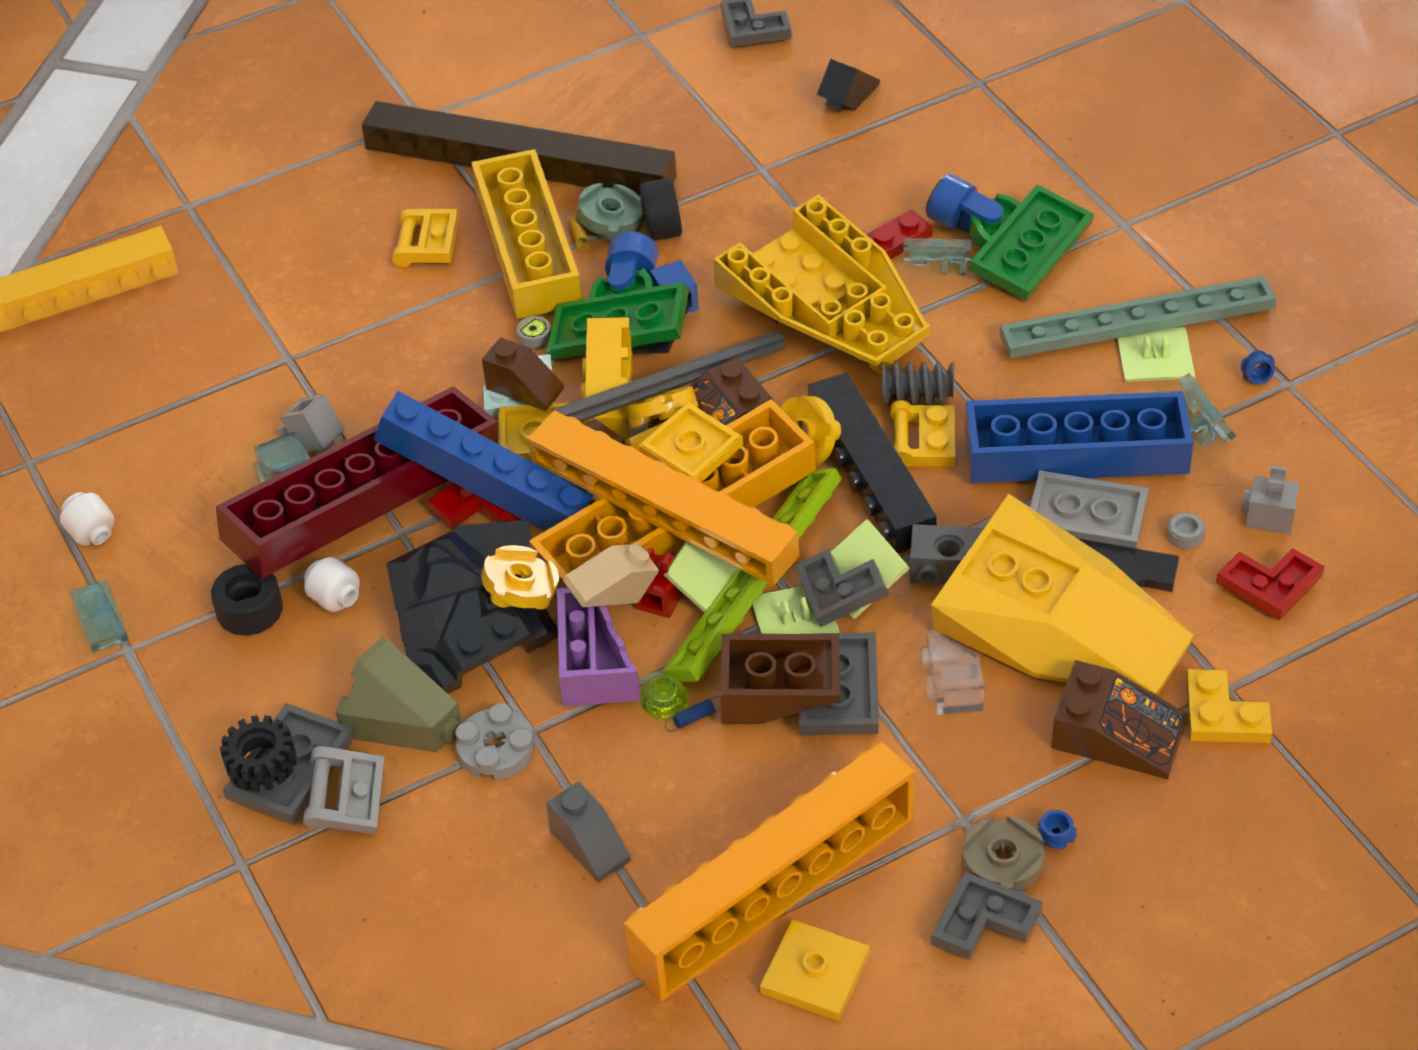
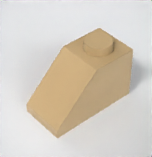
[563,544,659,607]

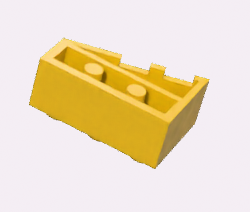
[581,317,634,440]

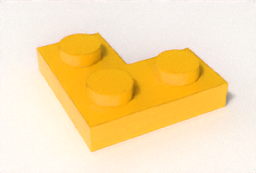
[1186,669,1272,743]

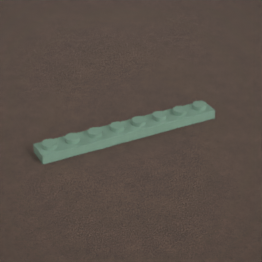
[1000,276,1277,358]

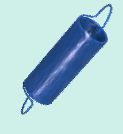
[665,696,721,732]

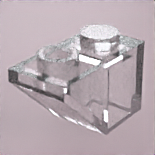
[920,630,985,715]

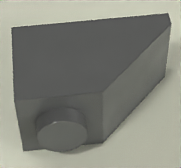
[546,781,631,882]

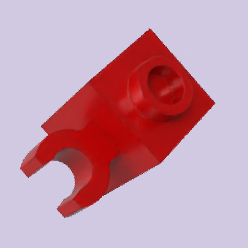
[635,547,683,618]

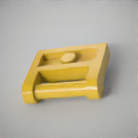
[392,209,459,268]
[890,400,956,467]

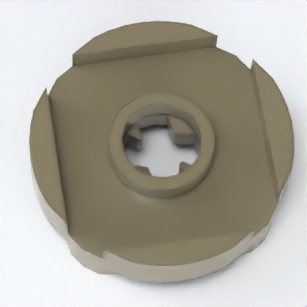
[962,816,1045,892]

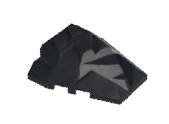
[386,531,558,694]

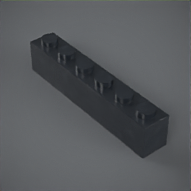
[808,372,937,553]

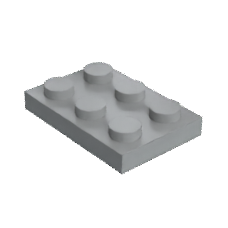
[1030,470,1149,549]

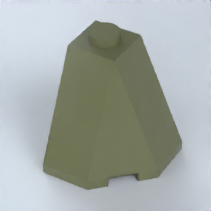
[336,636,462,752]

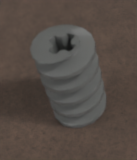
[882,361,954,405]

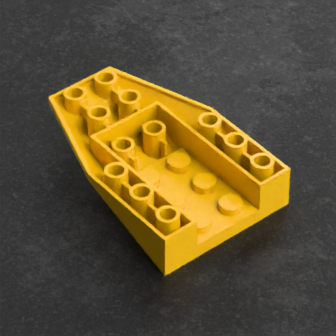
[714,194,929,366]
[931,494,1194,696]

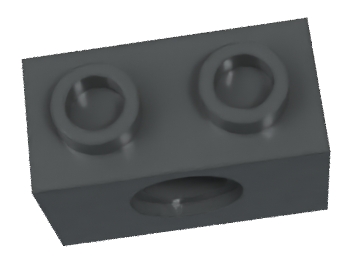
[910,524,984,584]

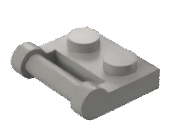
[303,746,384,835]

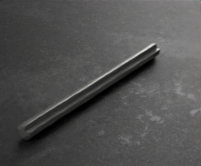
[554,332,786,422]

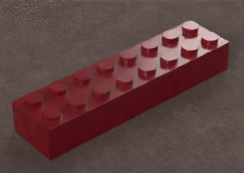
[216,386,498,579]

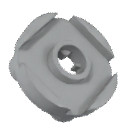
[455,703,535,780]

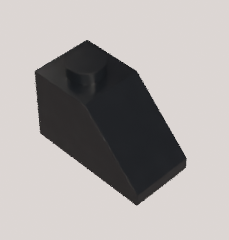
[816,59,881,112]

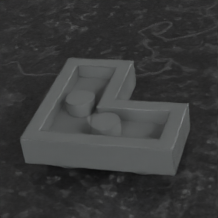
[721,0,792,47]
[795,549,889,627]
[931,872,1042,960]

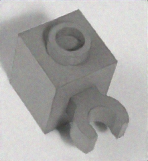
[275,394,345,453]
[1241,465,1300,534]

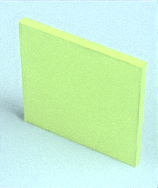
[1117,327,1195,382]
[831,519,910,619]
[664,542,737,613]
[752,586,840,634]

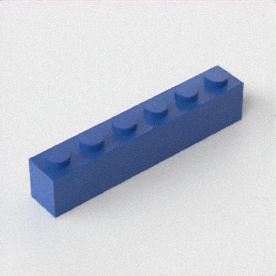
[373,391,593,531]

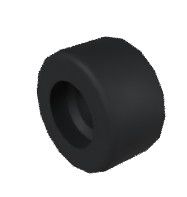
[640,178,682,241]
[211,564,283,636]

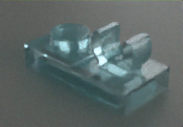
[904,238,972,275]
[1178,373,1236,446]
[71,580,129,653]

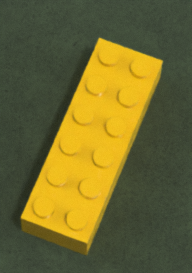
[472,149,582,319]

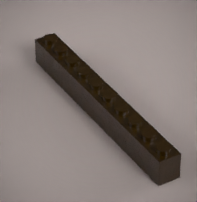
[361,101,677,197]

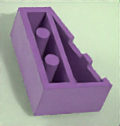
[557,587,641,706]

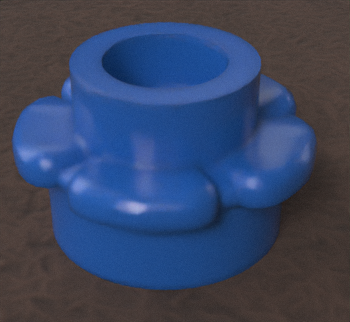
[1240,350,1275,384]
[1037,810,1077,849]

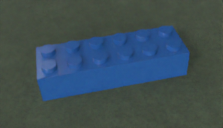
[965,391,1194,483]

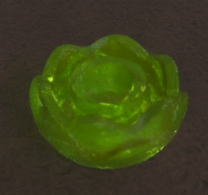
[640,675,688,719]

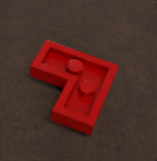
[428,483,519,529]
[1216,548,1325,621]

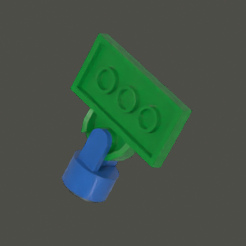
[926,173,1094,301]
[547,231,689,360]

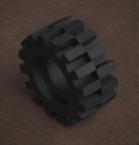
[220,715,297,792]

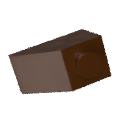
[482,337,564,411]

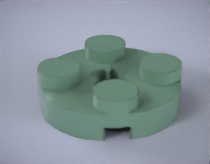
[576,183,643,241]

